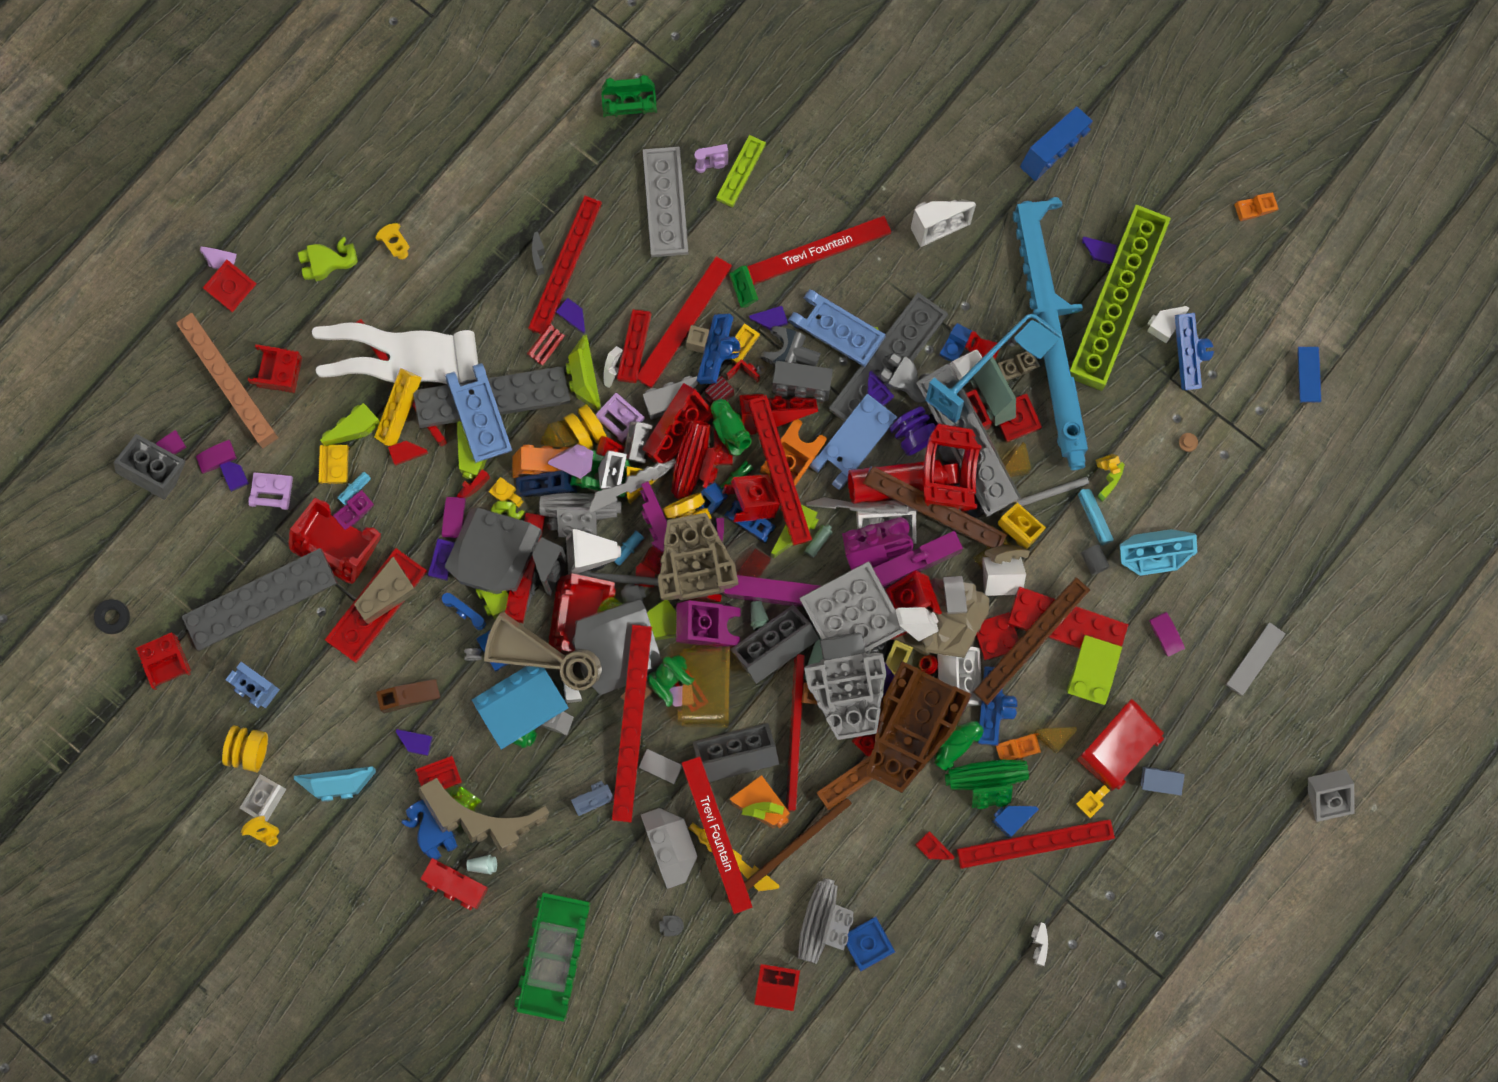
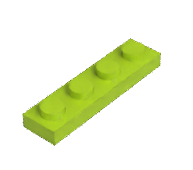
[716,135,766,208]

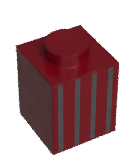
[705,376,734,406]

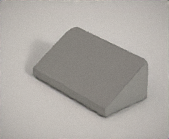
[639,749,682,784]

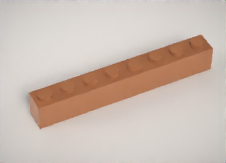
[176,313,278,448]

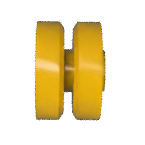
[563,404,607,450]
[662,492,712,519]

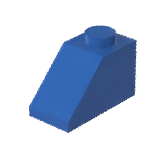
[695,482,728,515]
[992,806,1039,838]

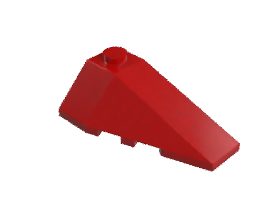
[739,394,818,435]

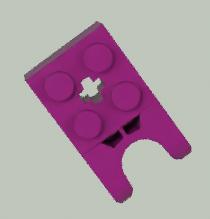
[842,517,913,570]
[676,600,741,648]

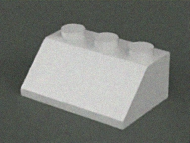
[856,500,916,544]
[937,647,982,706]

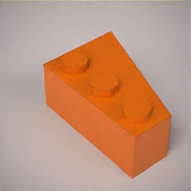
[512,445,571,478]

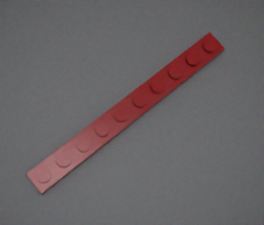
[612,625,652,822]

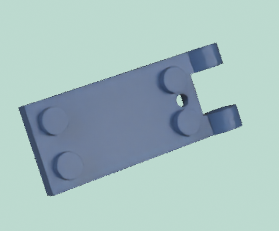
[788,289,886,367]
[445,363,512,463]
[810,394,898,490]

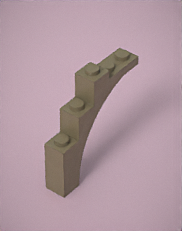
[419,778,549,853]

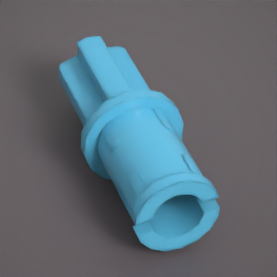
[337,472,371,505]

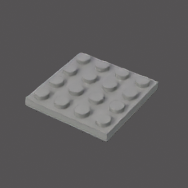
[799,561,906,652]

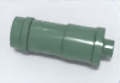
[804,524,833,558]

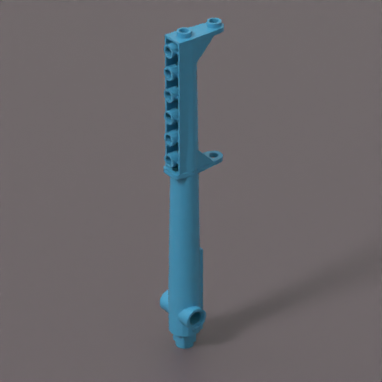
[1013,197,1088,470]

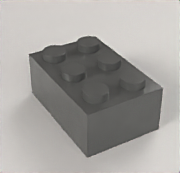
[772,361,833,403]

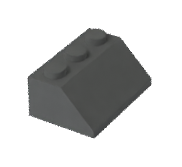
[114,434,185,500]

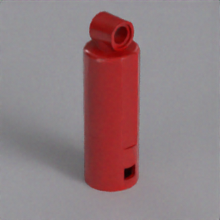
[848,460,960,504]

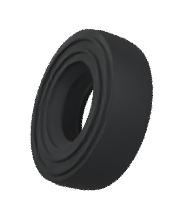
[94,599,130,634]

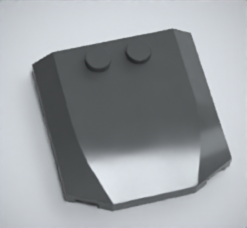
[445,508,542,594]
[572,599,662,695]

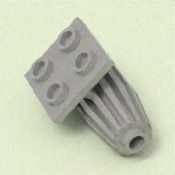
[540,493,621,537]
[798,878,854,964]

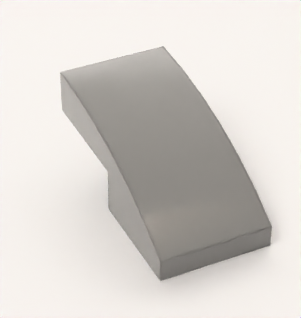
[943,576,967,614]

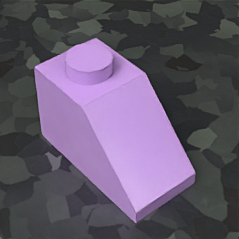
[548,444,594,479]

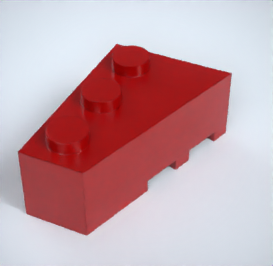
[421,858,489,910]

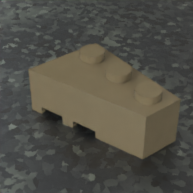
[354,557,417,624]

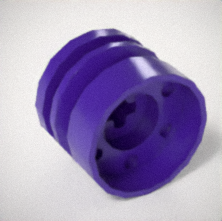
[890,407,936,456]

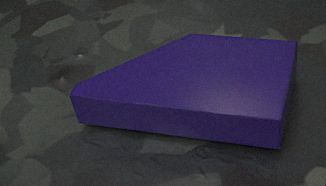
[867,371,894,406]
[220,461,249,492]

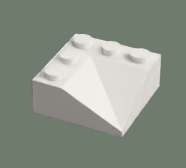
[911,199,976,247]

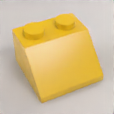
[998,502,1046,549]

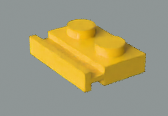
[319,445,349,484]

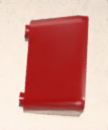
[289,498,381,584]
[548,573,616,655]
[1076,699,1164,791]

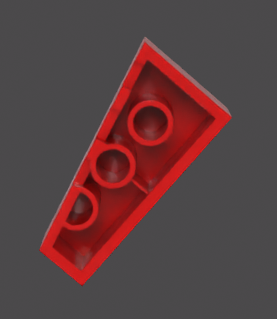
[642,383,713,463]

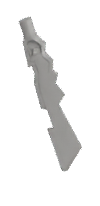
[588,459,676,513]
[806,497,909,514]

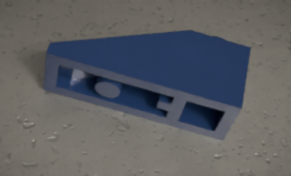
[516,470,577,497]

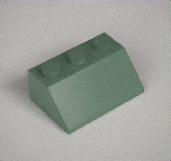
[969,356,1016,426]

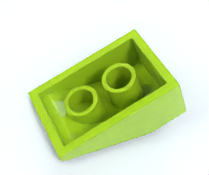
[1067,635,1122,705]

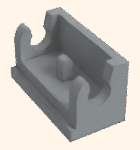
[624,421,652,463]

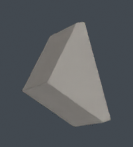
[598,451,627,489]

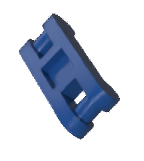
[724,500,776,543]
[442,593,486,630]

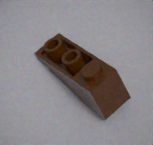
[376,679,441,714]

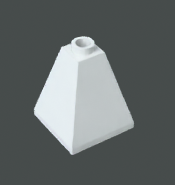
[566,529,621,575]

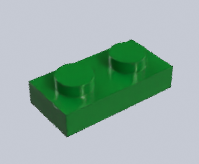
[730,266,759,308]

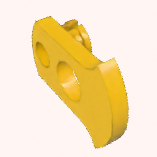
[376,223,410,259]
[241,815,279,847]

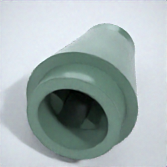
[750,601,769,631]

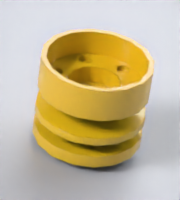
[222,725,268,773]

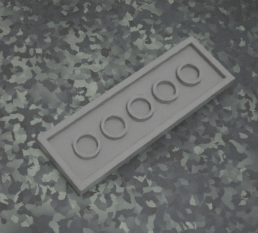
[643,147,689,257]

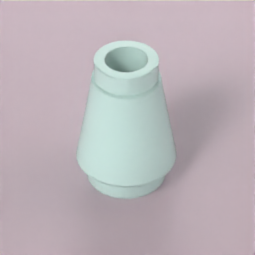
[467,855,497,875]

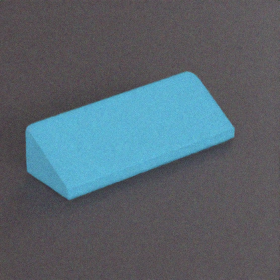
[1078,489,1114,546]

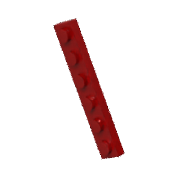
[505,513,545,623]

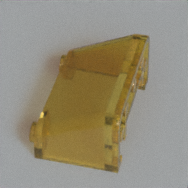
[678,646,730,728]

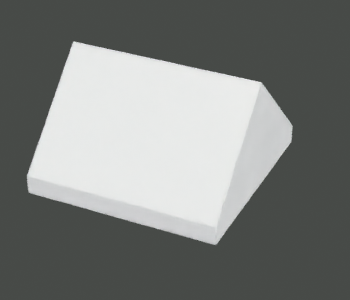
[982,557,1026,596]
[240,774,286,822]

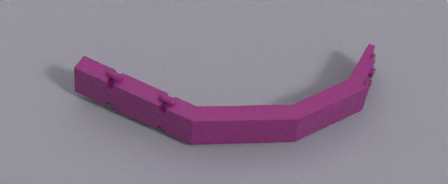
[640,481,963,607]

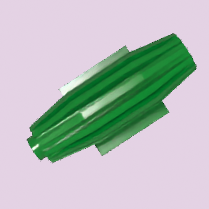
[945,759,1029,809]

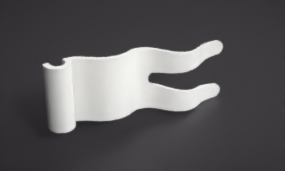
[312,323,478,384]

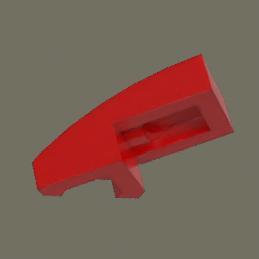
[457,469,490,499]

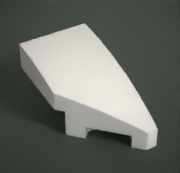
[604,346,623,388]

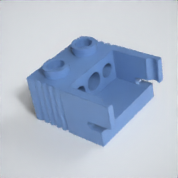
[226,662,280,708]

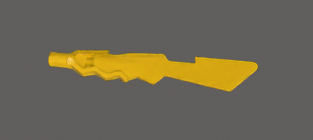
[688,822,779,891]

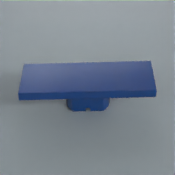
[1297,347,1321,403]

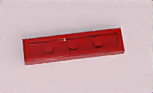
[617,309,652,383]

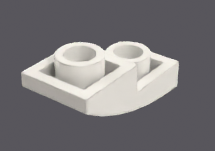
[1031,922,1048,966]

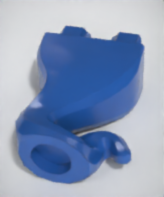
[402,799,458,860]

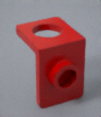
[965,331,1000,360]
[726,359,760,382]

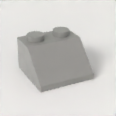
[1308,769,1355,822]

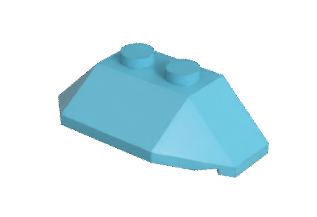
[1120,529,1197,576]
[294,766,376,802]

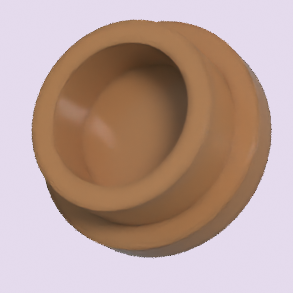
[1179,433,1198,452]

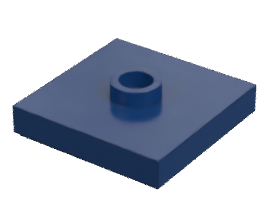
[846,917,895,971]

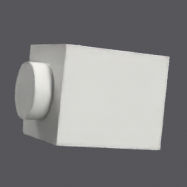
[1147,306,1189,343]
[896,607,939,641]

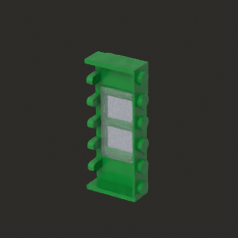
[514,893,591,1022]

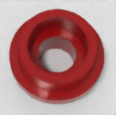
[919,655,938,675]

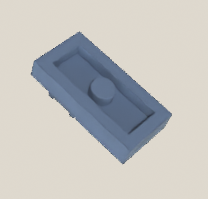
[571,781,614,816]

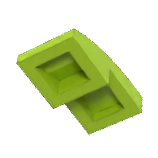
[1097,462,1125,502]

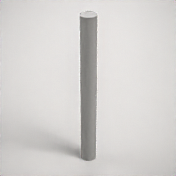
[1015,477,1089,506]

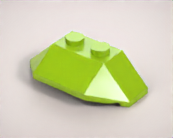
[566,335,601,411]

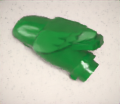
[711,399,752,456]
[934,721,984,771]

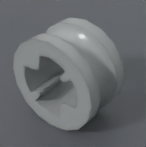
[464,648,482,661]

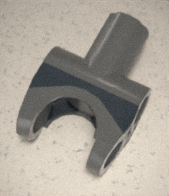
[760,326,821,367]

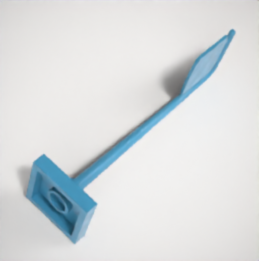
[926,314,1062,423]

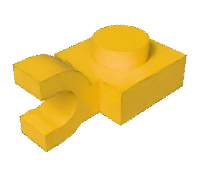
[1096,454,1121,475]
[489,477,523,508]
[1076,785,1110,818]

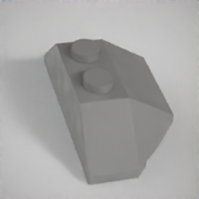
[641,808,697,889]

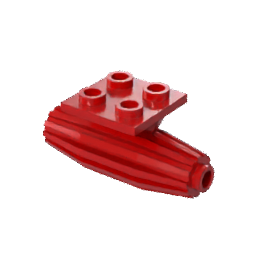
[671,420,724,500]

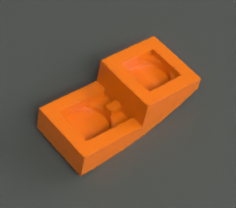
[1234,192,1279,221]
[996,734,1041,760]

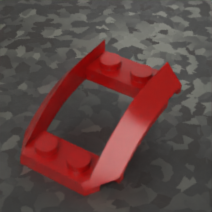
[923,424,982,511]

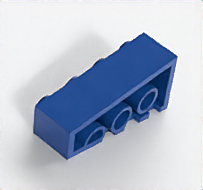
[1020,106,1093,182]

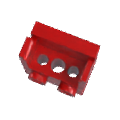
[248,344,302,393]
[722,474,780,522]
[886,570,942,615]
[136,632,191,690]

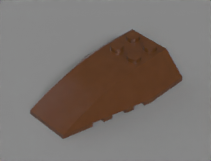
[867,661,972,793]

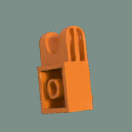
[759,419,827,487]

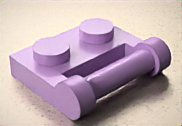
[695,144,728,173]
[596,393,645,443]
[249,473,293,510]

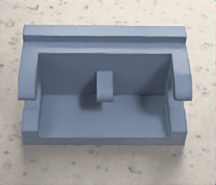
[1141,767,1185,795]

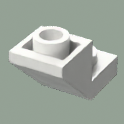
[949,350,982,380]

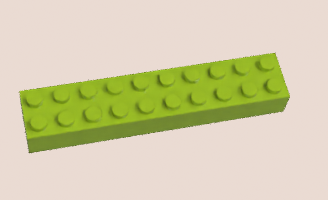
[1070,205,1171,391]

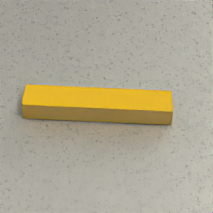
[374,368,421,446]

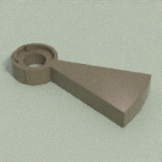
[484,612,602,690]

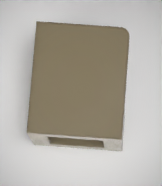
[686,325,709,353]

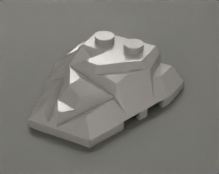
[804,652,886,740]

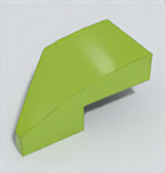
[741,802,784,820]

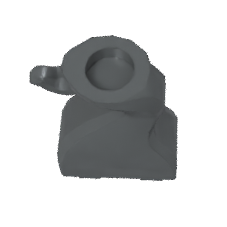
[877,353,929,403]

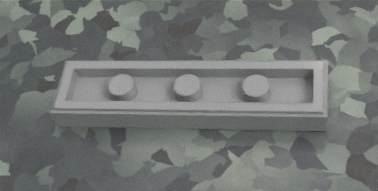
[1226,623,1285,696]

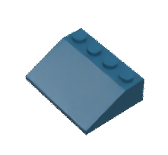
[472,666,569,749]

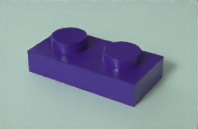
[428,539,455,581]

